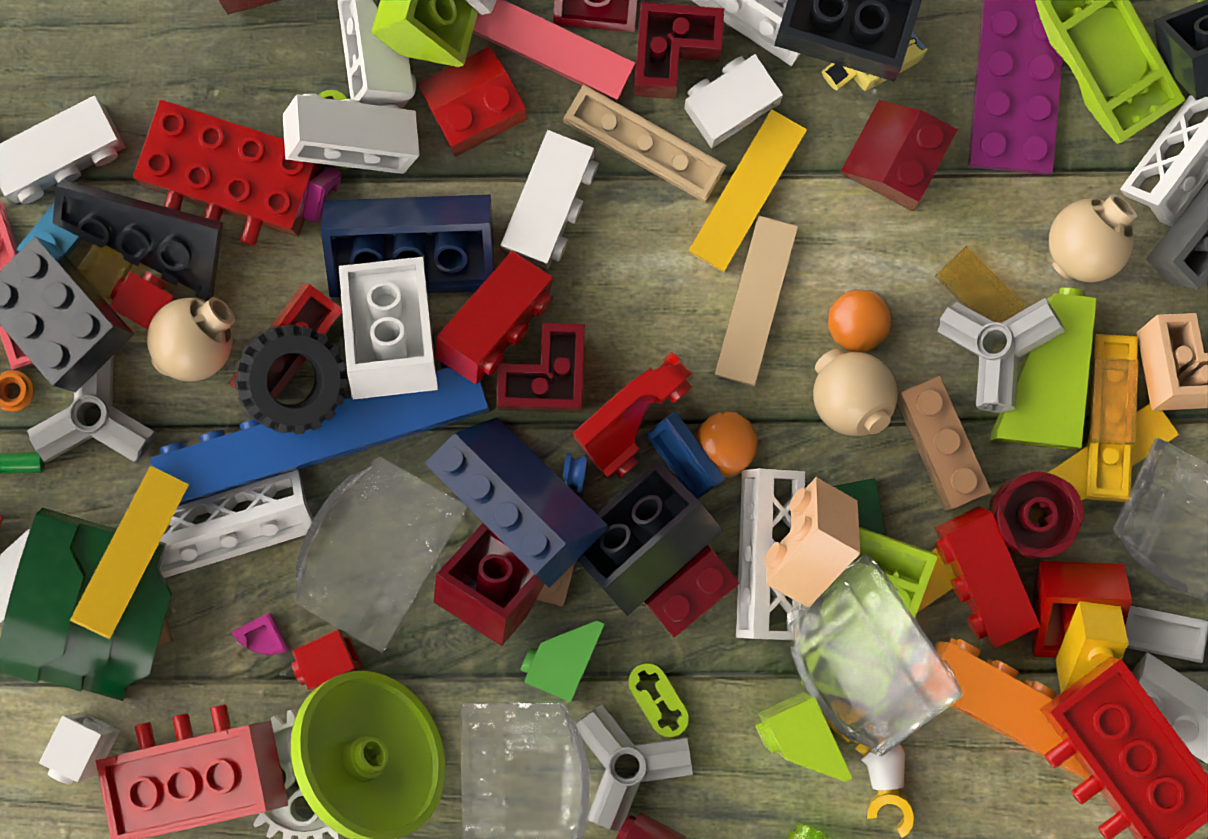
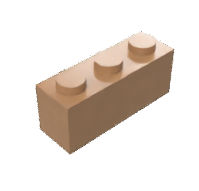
[897,376,991,511]

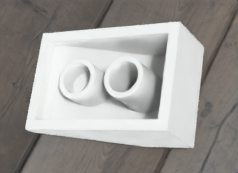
[339,257,438,400]

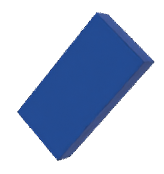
[646,411,725,499]

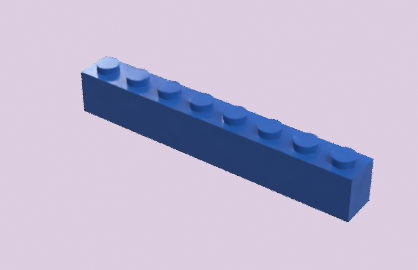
[149,363,490,506]

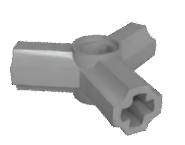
[937,298,1065,413]
[27,355,157,463]
[573,704,693,832]

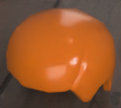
[827,289,892,352]
[694,411,758,478]

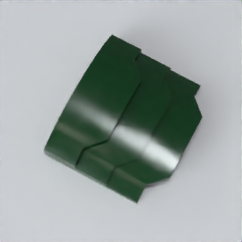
[0,508,172,701]

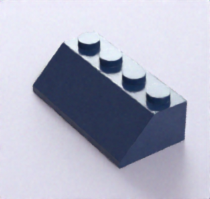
[321,194,495,297]
[425,417,610,588]

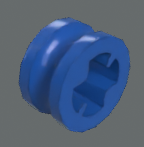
[562,453,587,493]

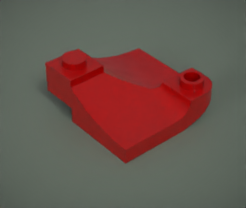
[573,352,694,479]

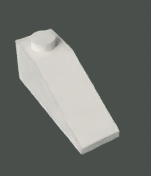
[338,0,416,109]

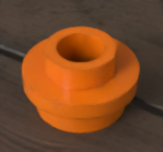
[0,370,35,412]

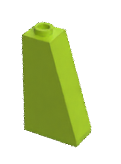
[990,288,1097,451]

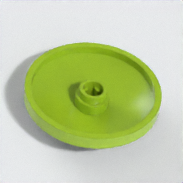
[291,671,446,839]

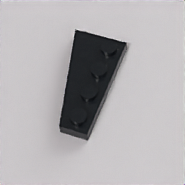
[52,179,223,301]

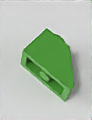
[520,620,605,703]

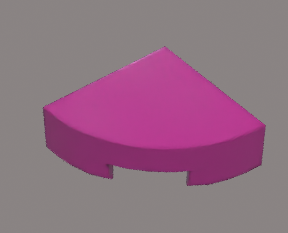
[303,167,342,223]
[231,613,290,655]

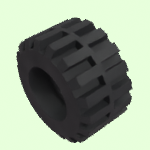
[234,325,348,434]

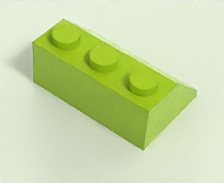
[371,0,478,67]
[755,692,852,782]

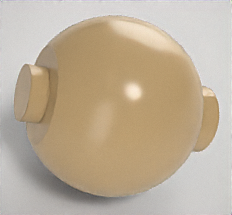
[1049,194,1137,282]
[147,297,235,382]
[813,349,898,436]

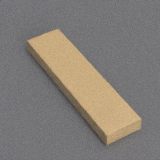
[563,84,726,203]
[714,215,798,387]

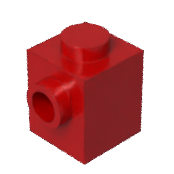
[110,271,177,330]
[292,629,364,690]

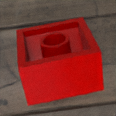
[417,46,528,157]
[1032,561,1132,657]

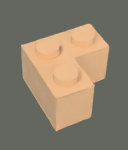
[1137,313,1208,411]
[765,477,860,608]

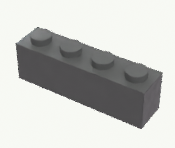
[1146,183,1208,289]

